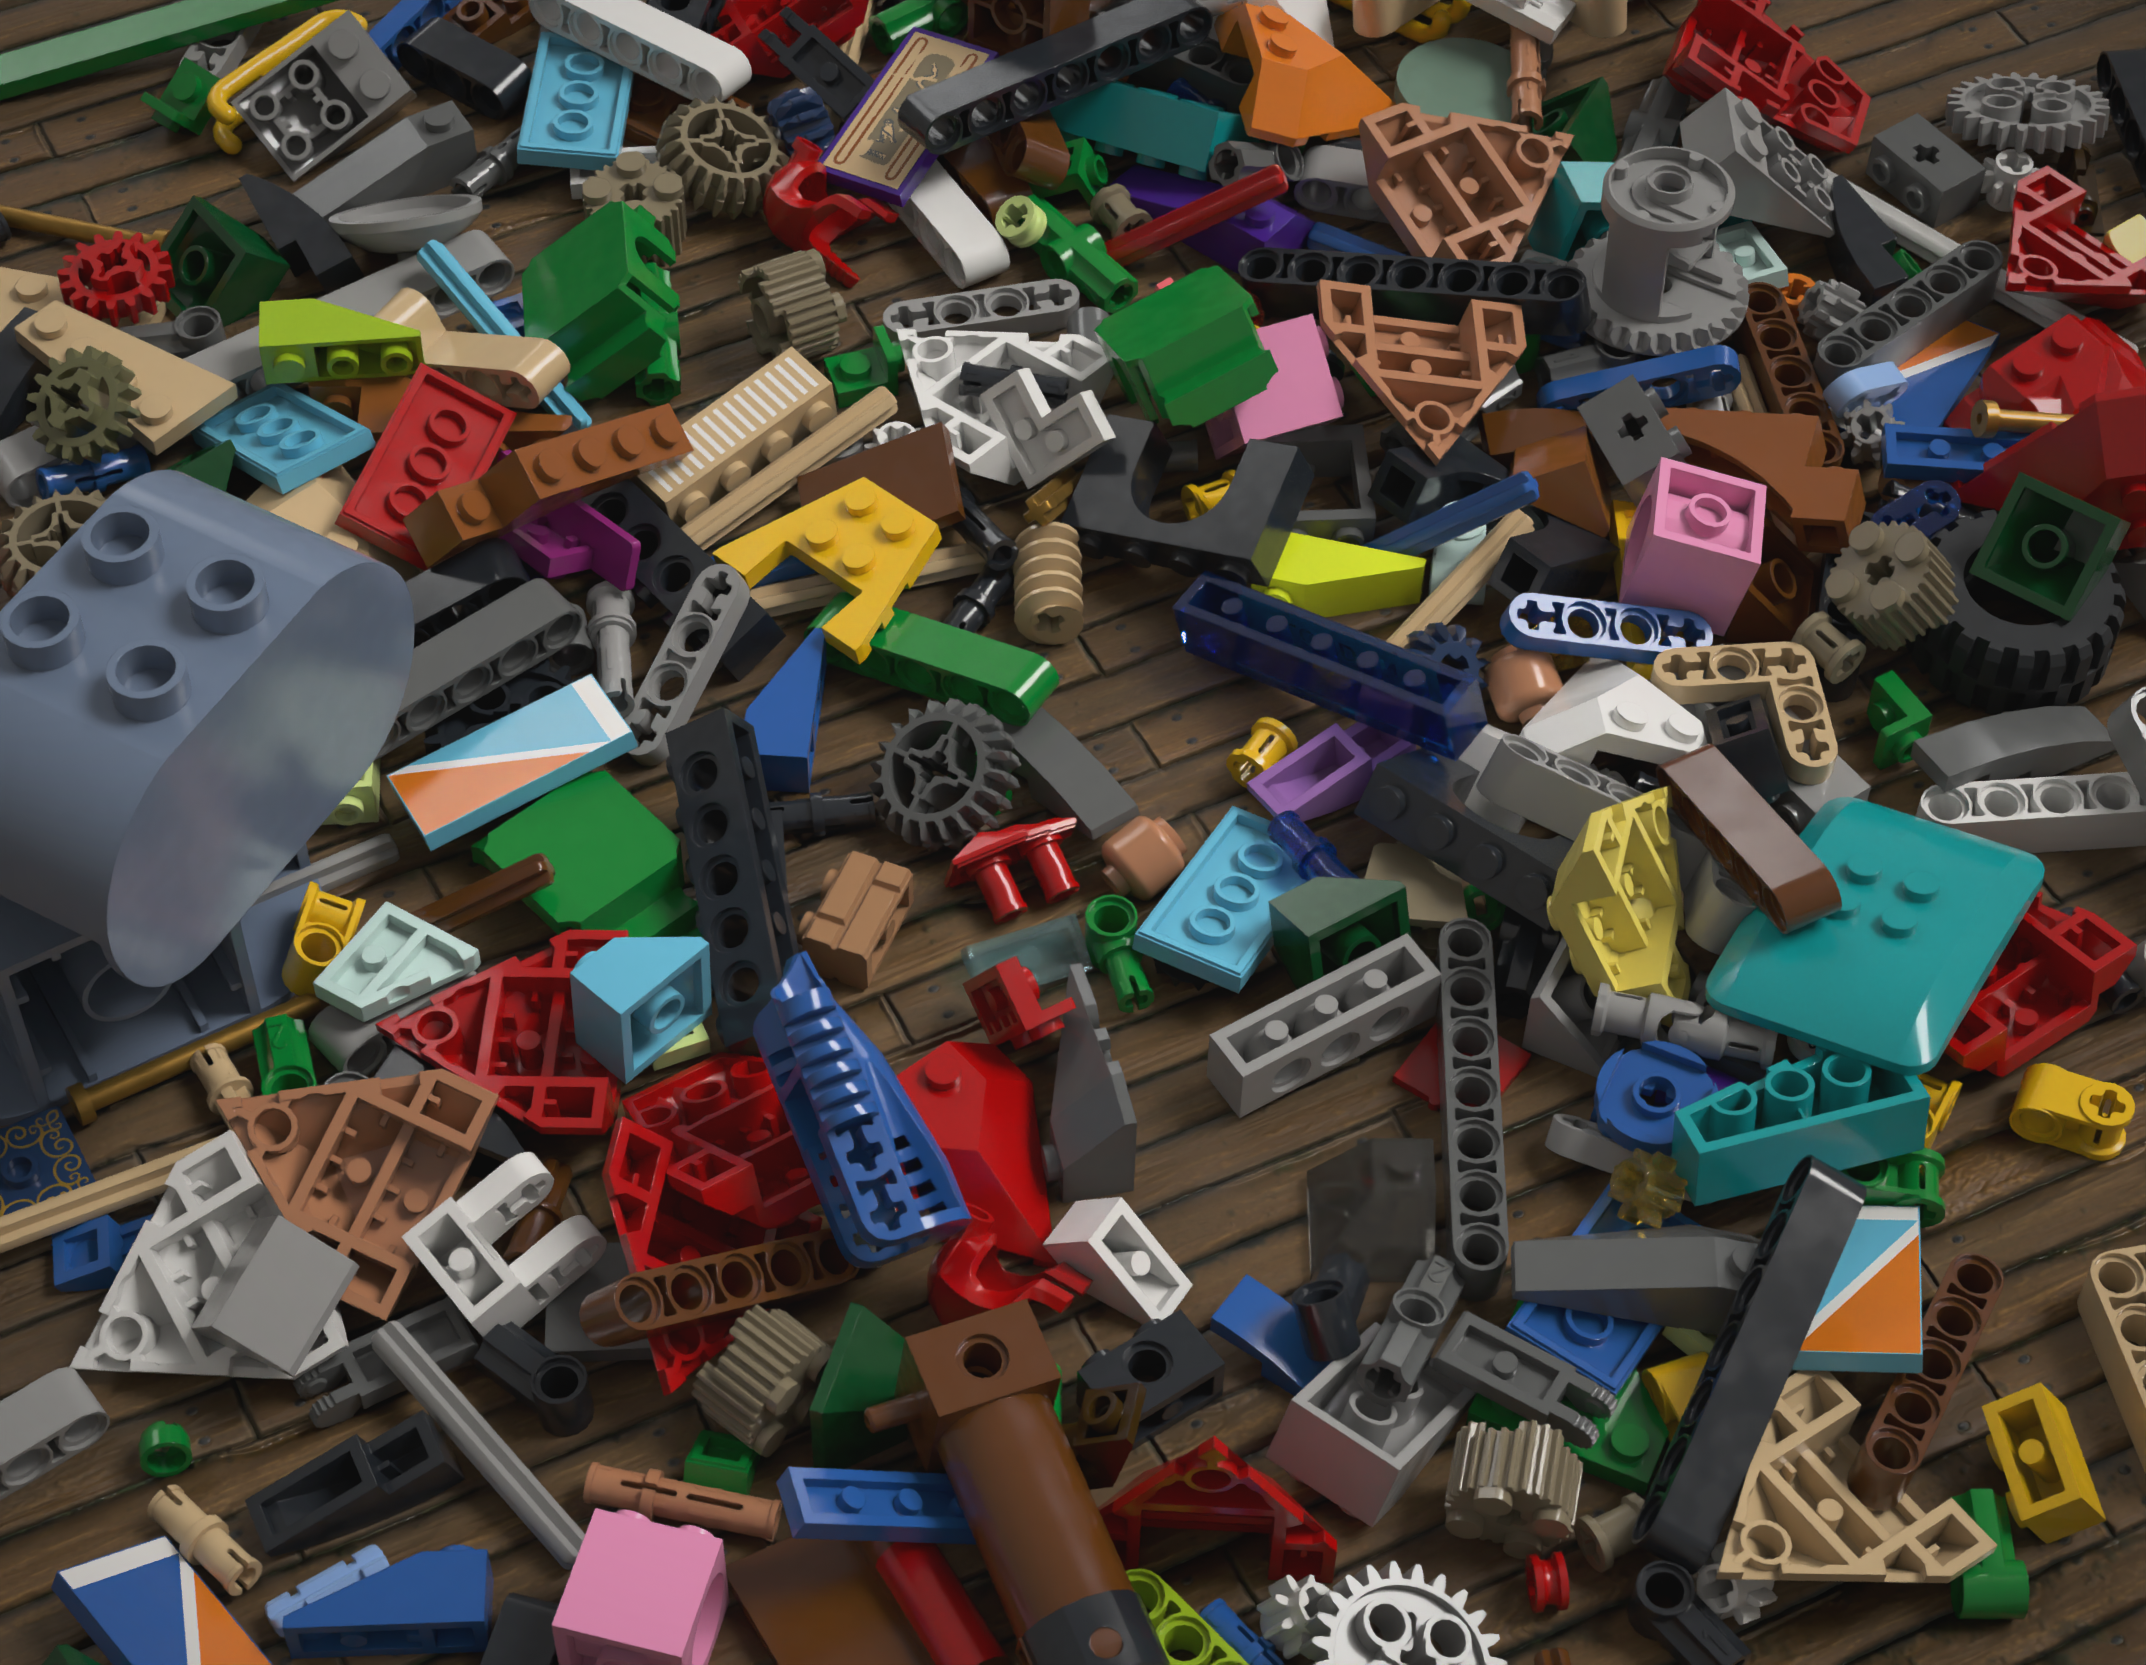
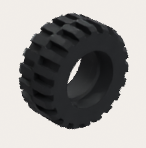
[1905,509,2126,715]

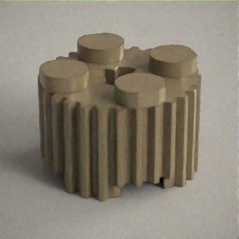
[582,151,687,266]
[738,248,848,359]
[1825,521,1959,651]
[691,1304,833,1458]
[1444,1420,1583,1559]

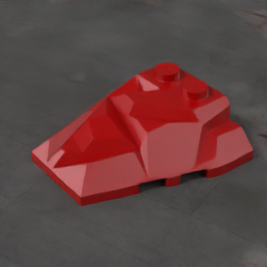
[1662,0,1871,154]
[1943,314,2146,433]
[1944,891,2137,1077]
[622,1052,905,1230]

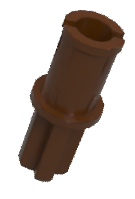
[503,1158,573,1266]

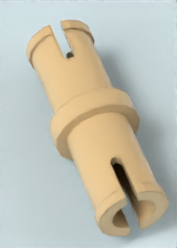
[147,1485,262,1596]

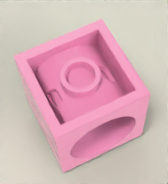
[1205,313,1344,460]
[1619,457,1767,636]
[551,1508,730,1665]

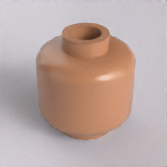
[1484,645,1563,728]
[1100,816,1187,901]

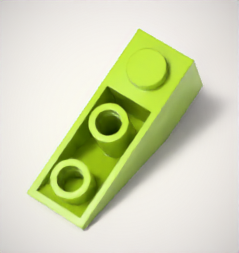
[259,298,426,385]

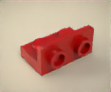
[962,956,1077,1050]

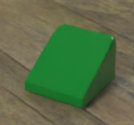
[683,1430,760,1495]

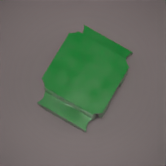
[522,201,680,402]
[1094,265,1279,428]
[471,770,699,937]

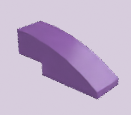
[1247,706,1416,826]

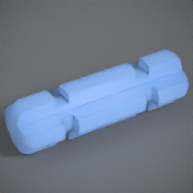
[264,1544,390,1637]

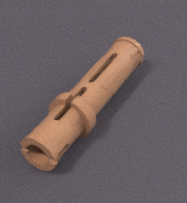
[1506,24,1546,133]
[583,1461,782,1542]

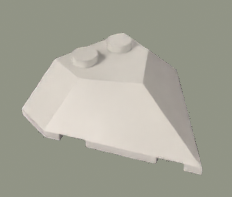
[896,329,1114,486]
[1519,657,1712,768]
[69,1130,349,1380]

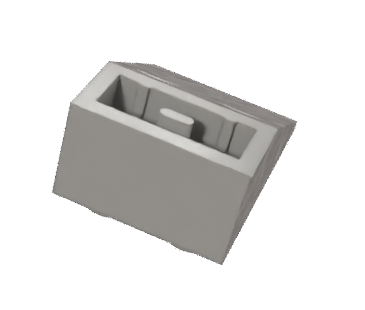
[231,10,418,183]
[1679,87,1835,238]

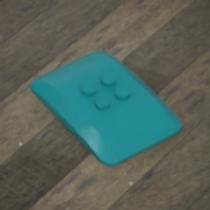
[1705,797,2045,1075]

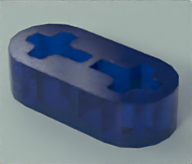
[1870,480,1961,539]

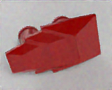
[944,817,1080,925]

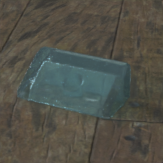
[960,913,1093,986]

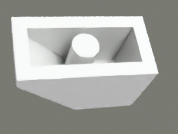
[1043,1197,1193,1324]

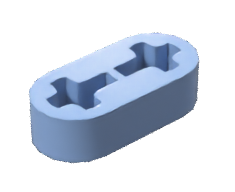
[1822,362,1909,418]

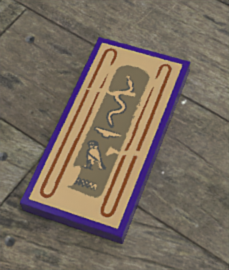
[818,26,999,207]

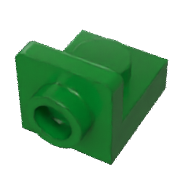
[140,57,220,135]
[1028,137,1108,206]
[823,325,905,408]
[1866,670,1933,770]

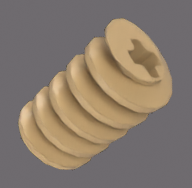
[1013,522,1084,645]

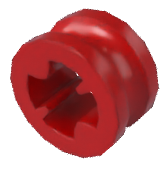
[1525,1551,1570,1613]

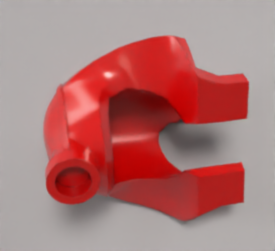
[763,136,899,288]
[927,1203,1094,1325]

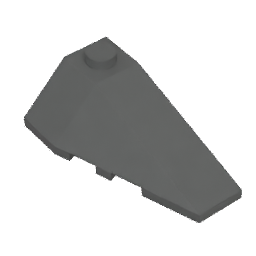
[292,100,477,224]
[1041,963,1137,1203]
[1511,1224,1760,1335]

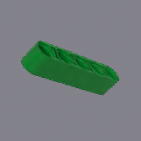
[804,592,1059,727]

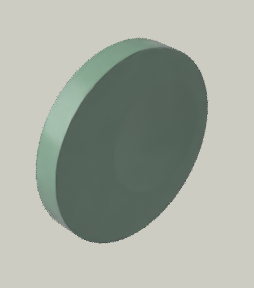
[1394,38,1512,123]

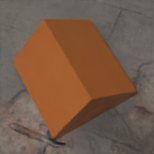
[1509,425,1611,538]

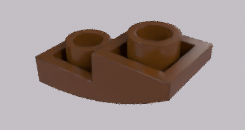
[442,0,536,44]
[1477,408,1597,466]

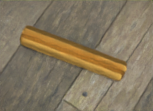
[1023,467,1083,527]

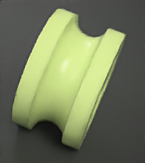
[995,195,1047,248]

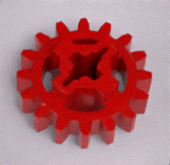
[57,230,175,327]

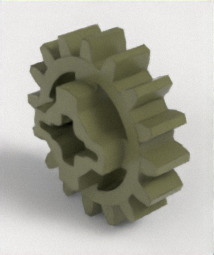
[26,346,142,466]

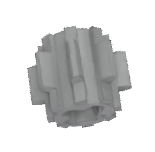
[1797,279,1866,342]
[1840,399,1905,469]

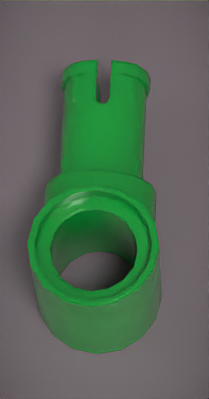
[1084,895,1155,1013]

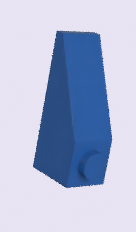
[745,628,828,793]
[282,1545,494,1659]

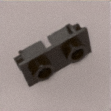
[2044,144,2105,237]

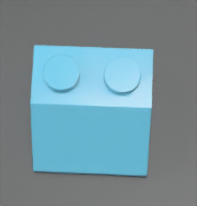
[570,937,712,1084]

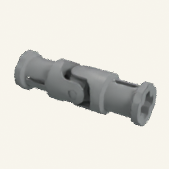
[1590,982,1778,1070]

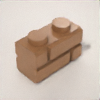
[797,851,914,990]

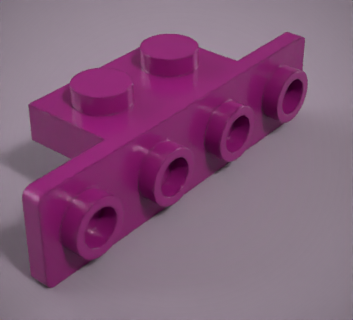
[497,450,641,591]

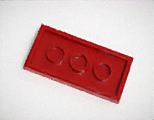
[335,363,517,571]

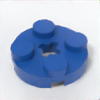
[1594,1040,1718,1161]

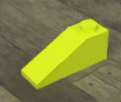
[1251,532,1426,620]

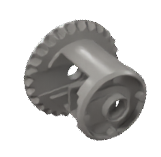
[1567,146,1750,356]

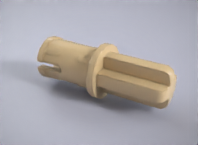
[190,1043,254,1131]

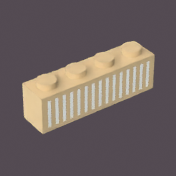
[630,346,837,528]

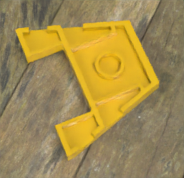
[712,477,942,665]

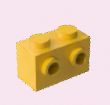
[1981,1382,2106,1544]

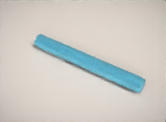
[417,239,592,430]

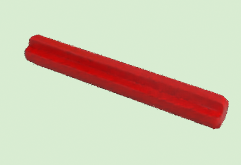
[1104,164,1289,267]

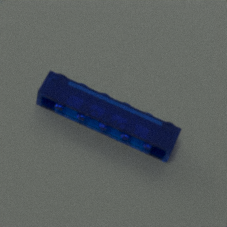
[1172,570,1488,761]

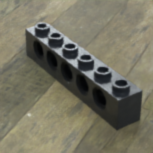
[560,424,787,682]
[665,707,799,1057]

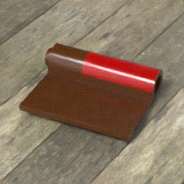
[726,1470,1010,1665]

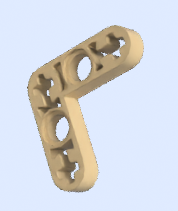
[1650,641,1838,785]

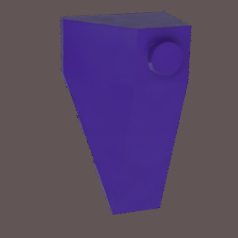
[1109,164,1316,274]

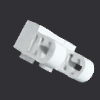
[402,1152,607,1337]

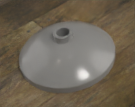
[328,194,483,262]

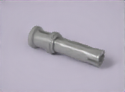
[585,581,637,718]

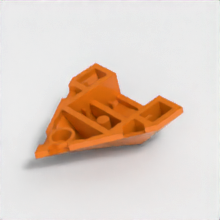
[1214,3,1397,147]

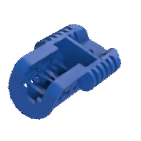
[753,951,972,1269]

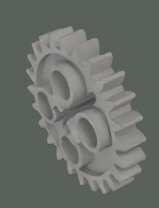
[1945,72,2110,154]
[1299,1561,1508,1665]

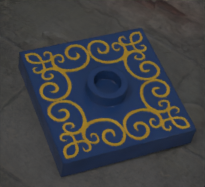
[0,1105,96,1217]

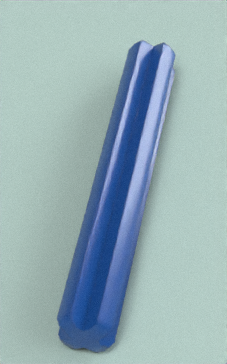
[1362,471,1540,557]

